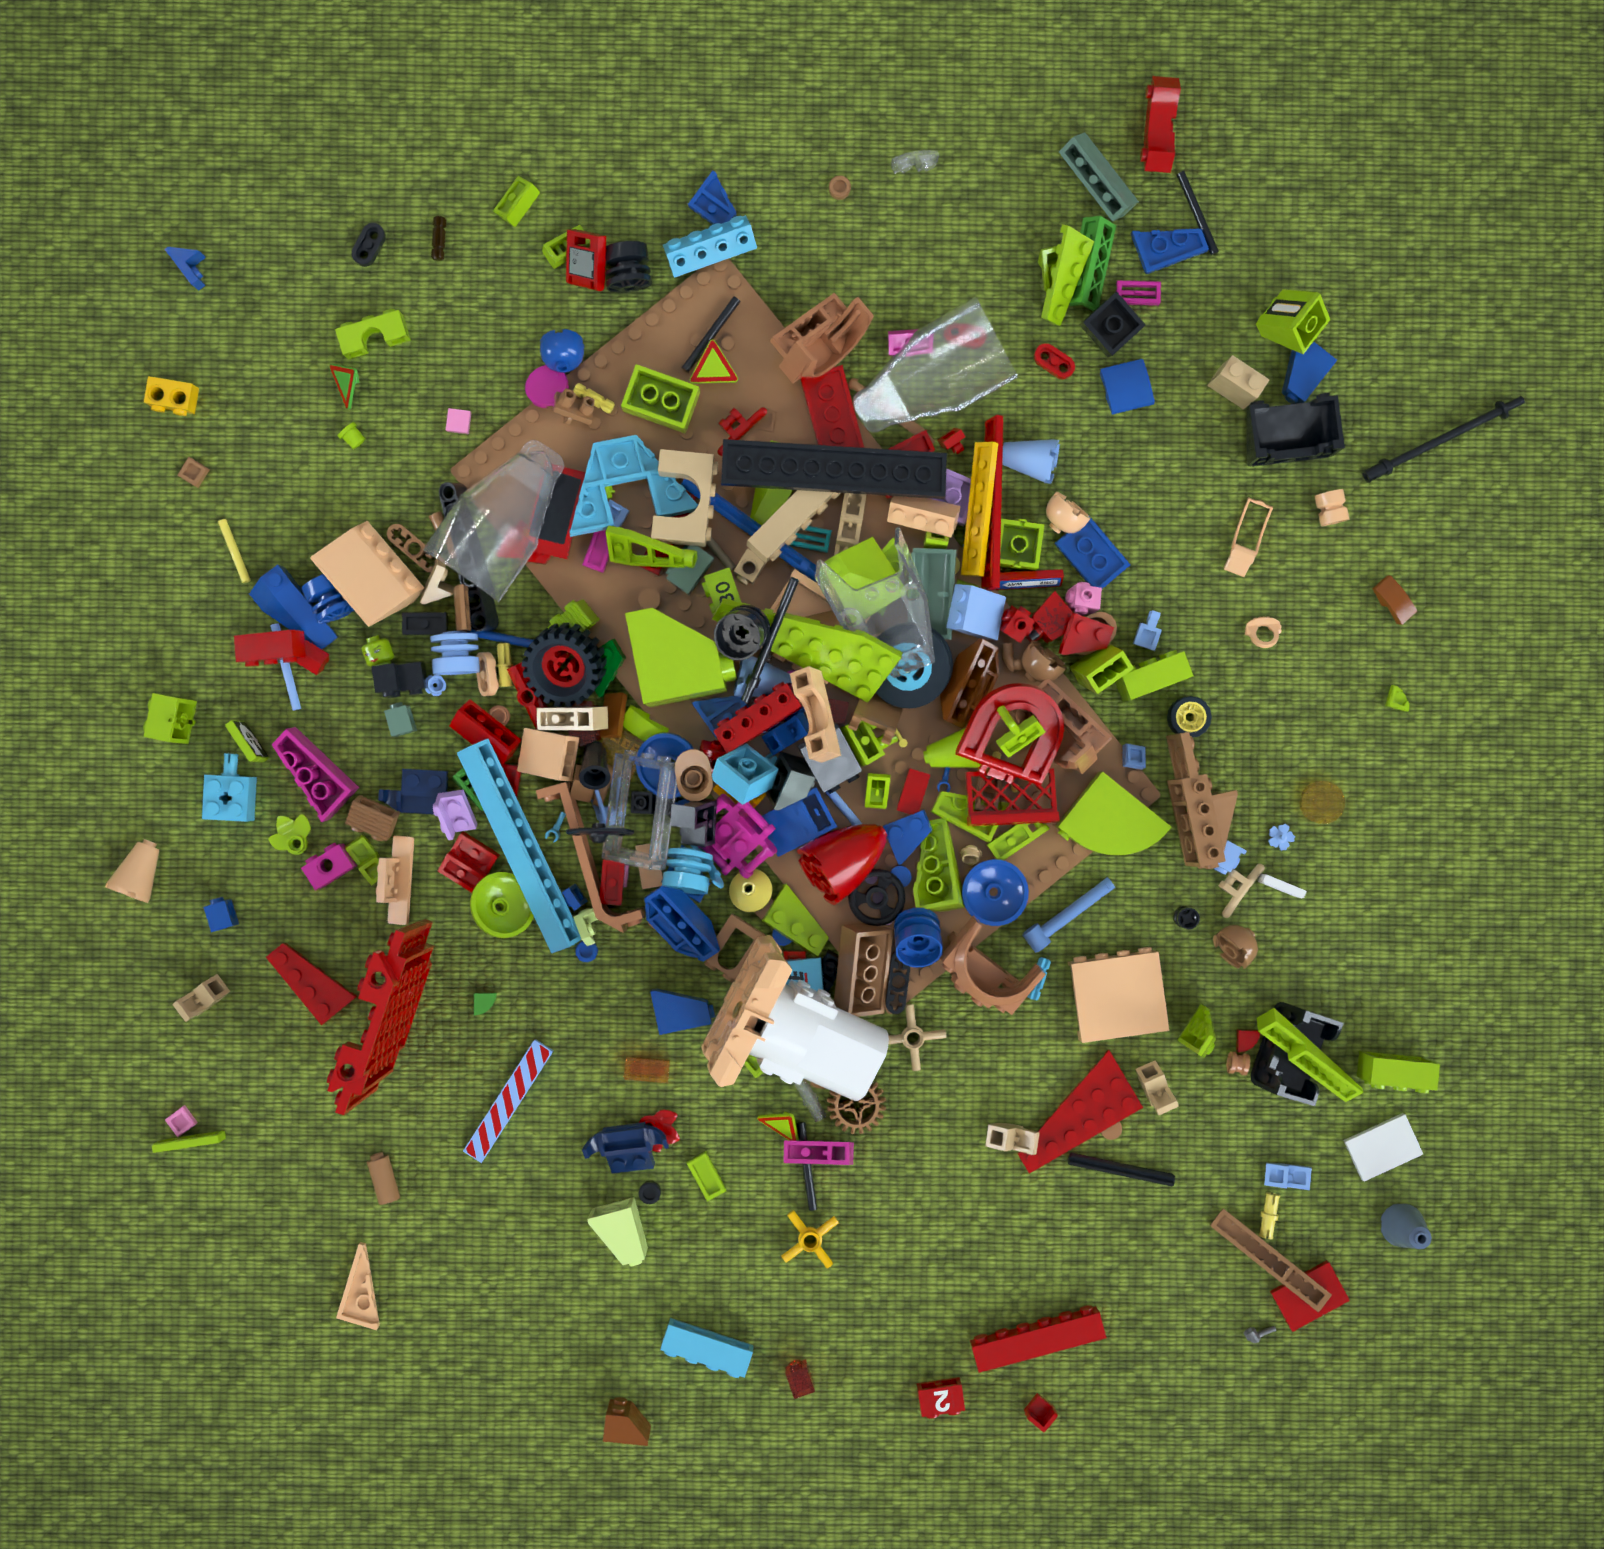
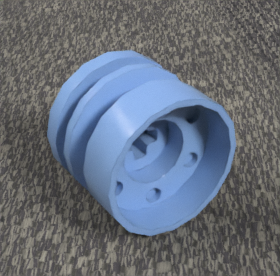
[430,631,480,675]

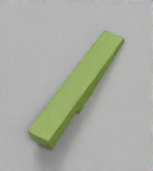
[1257,1008,1364,1102]

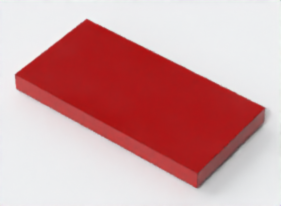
[800,365,864,448]

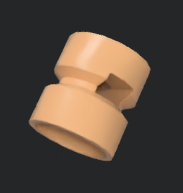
[1314,489,1350,526]

